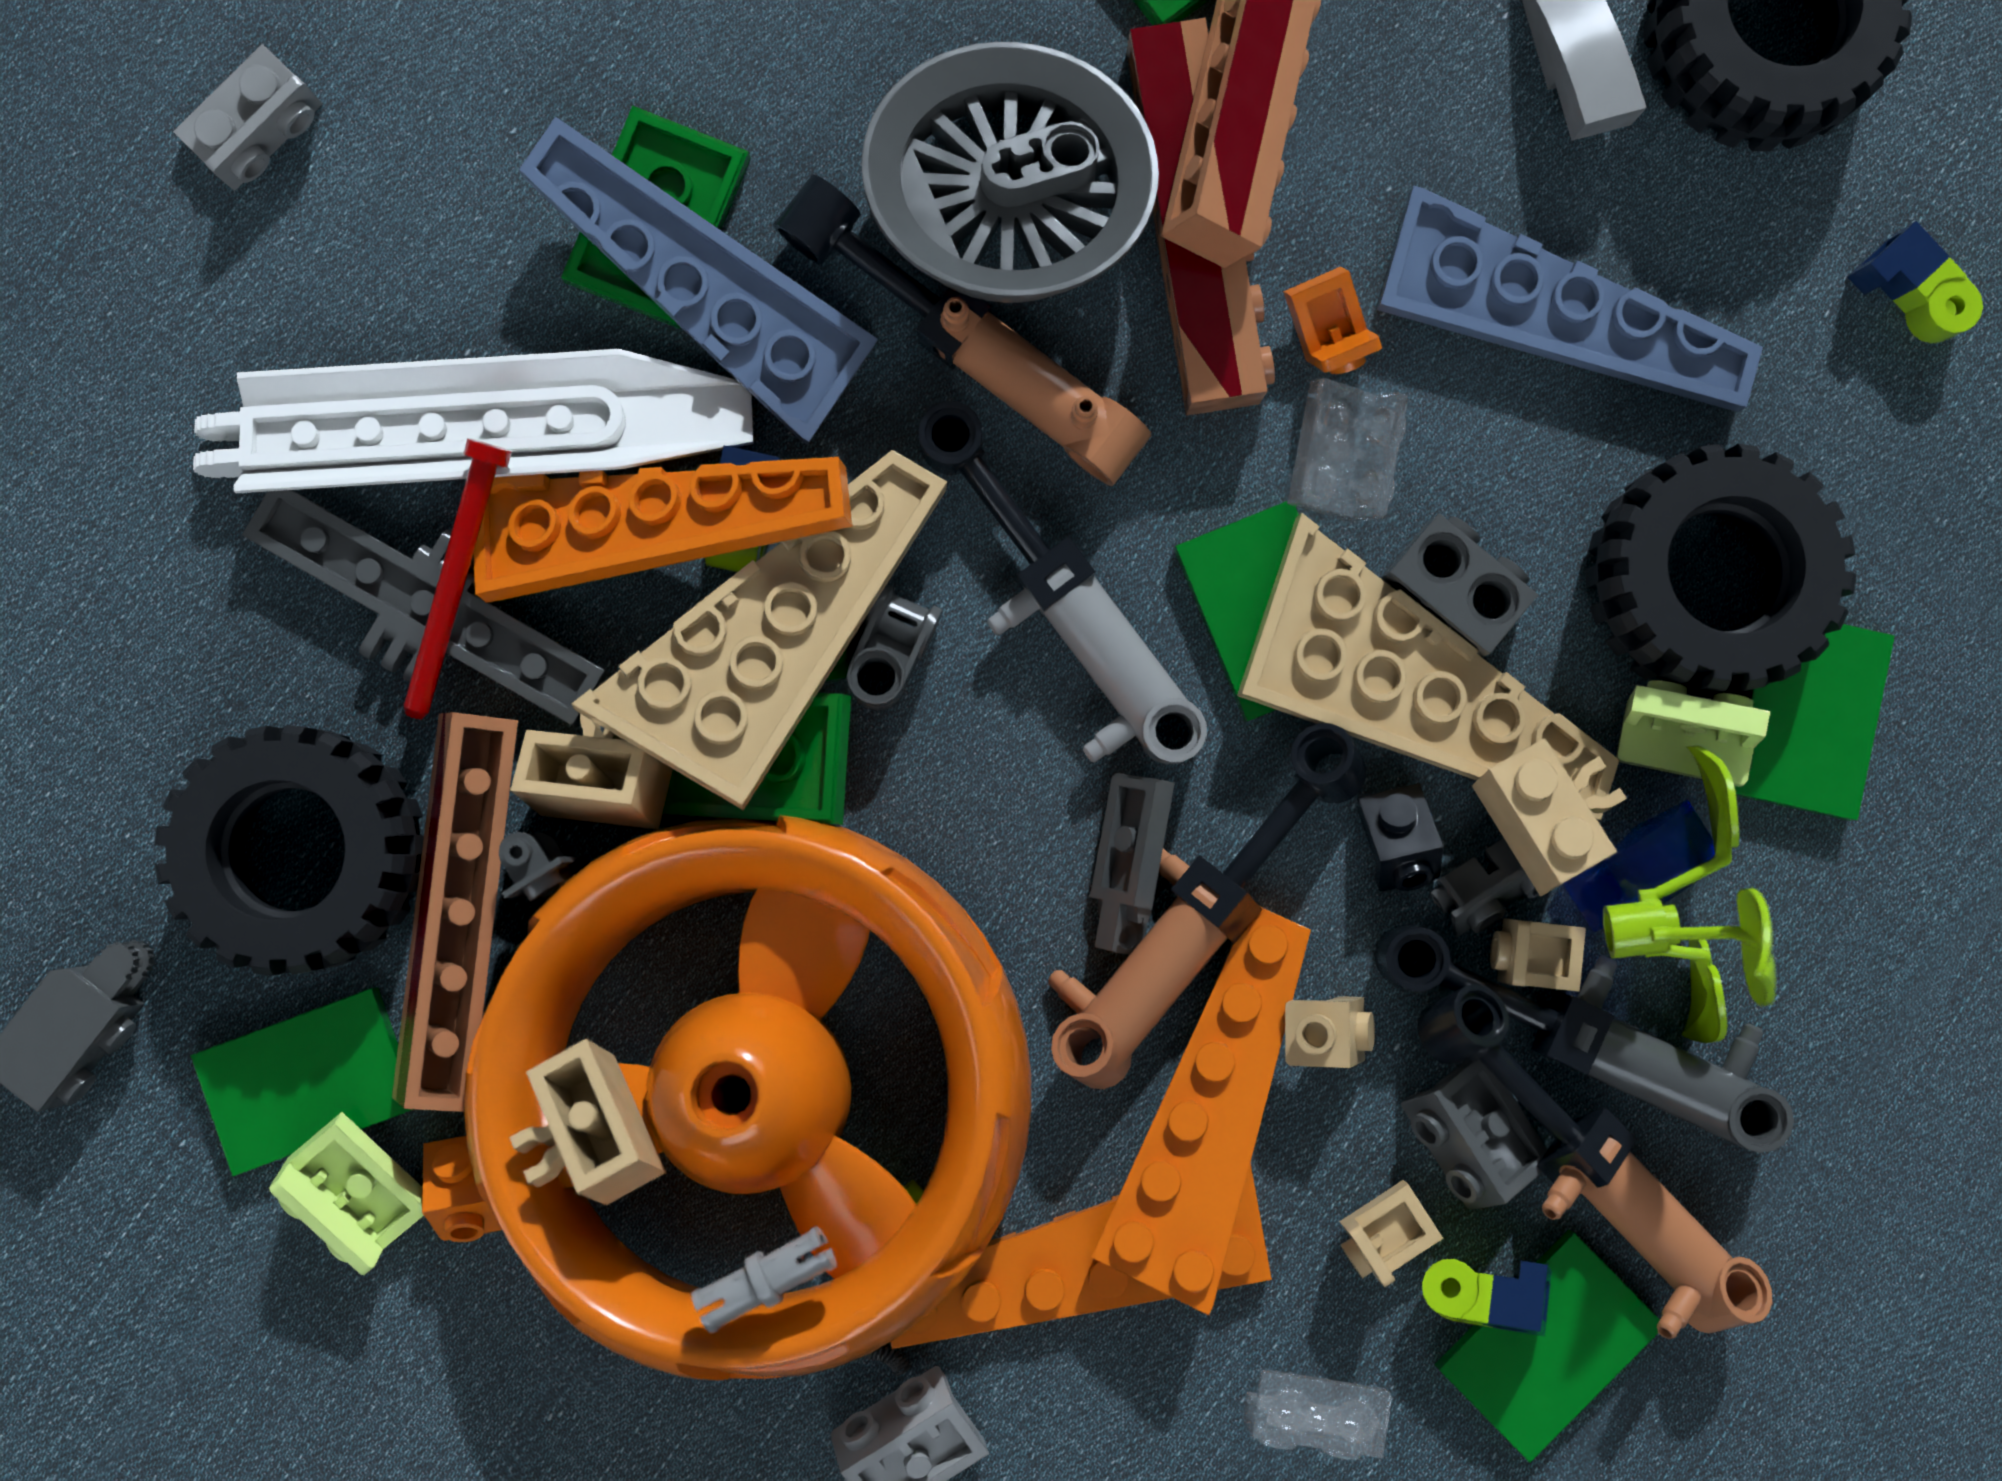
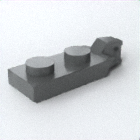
[1090,773,1175,955]

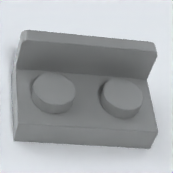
[173,44,323,191]
[830,1366,989,1481]

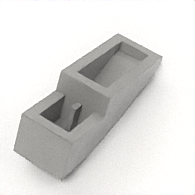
[1522,0,1647,141]

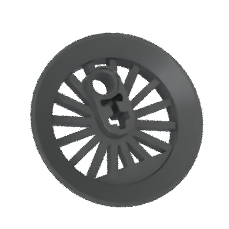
[862,42,1159,303]

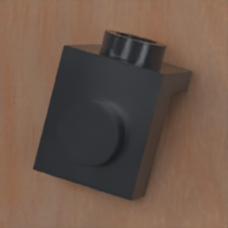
[1357,783,1443,892]

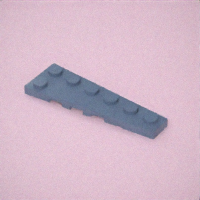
[519,116,878,445]
[1376,186,1763,412]

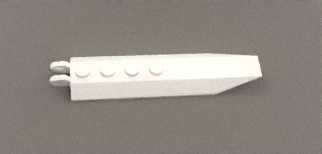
[193,349,754,493]

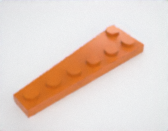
[473,457,852,603]
[1091,907,1311,1315]
[891,1163,1272,1349]

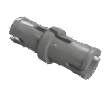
[692,1226,837,1333]

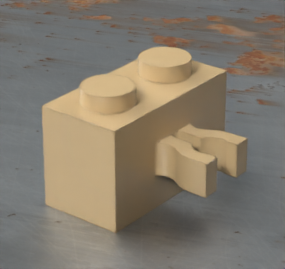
[510,714,673,829]
[1472,738,1627,897]
[509,1039,666,1205]

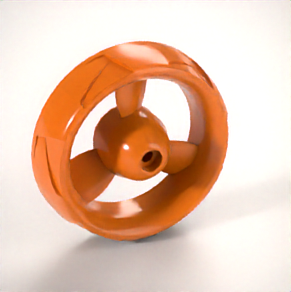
[464,815,1031,1381]

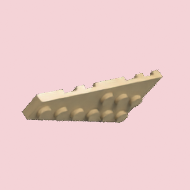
[571,450,947,810]
[1237,513,1619,820]

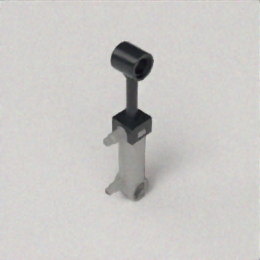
[919,401,1207,765]

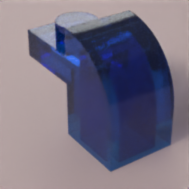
[1563,799,1715,933]

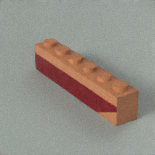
[1161,0,1321,268]
[1126,17,1275,416]
[392,712,518,1112]

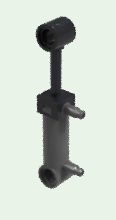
[1374,925,1794,1153]

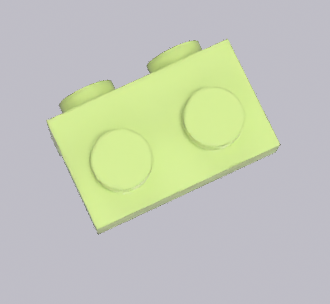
[1616,680,1770,787]
[269,1112,424,1275]

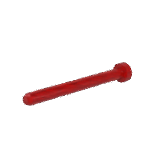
[404,438,512,719]

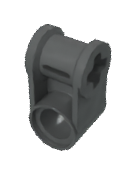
[847,584,943,711]

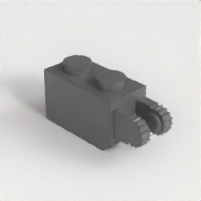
[0,940,157,1112]

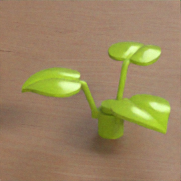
[1603,745,1776,1043]

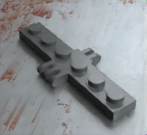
[242,490,609,727]

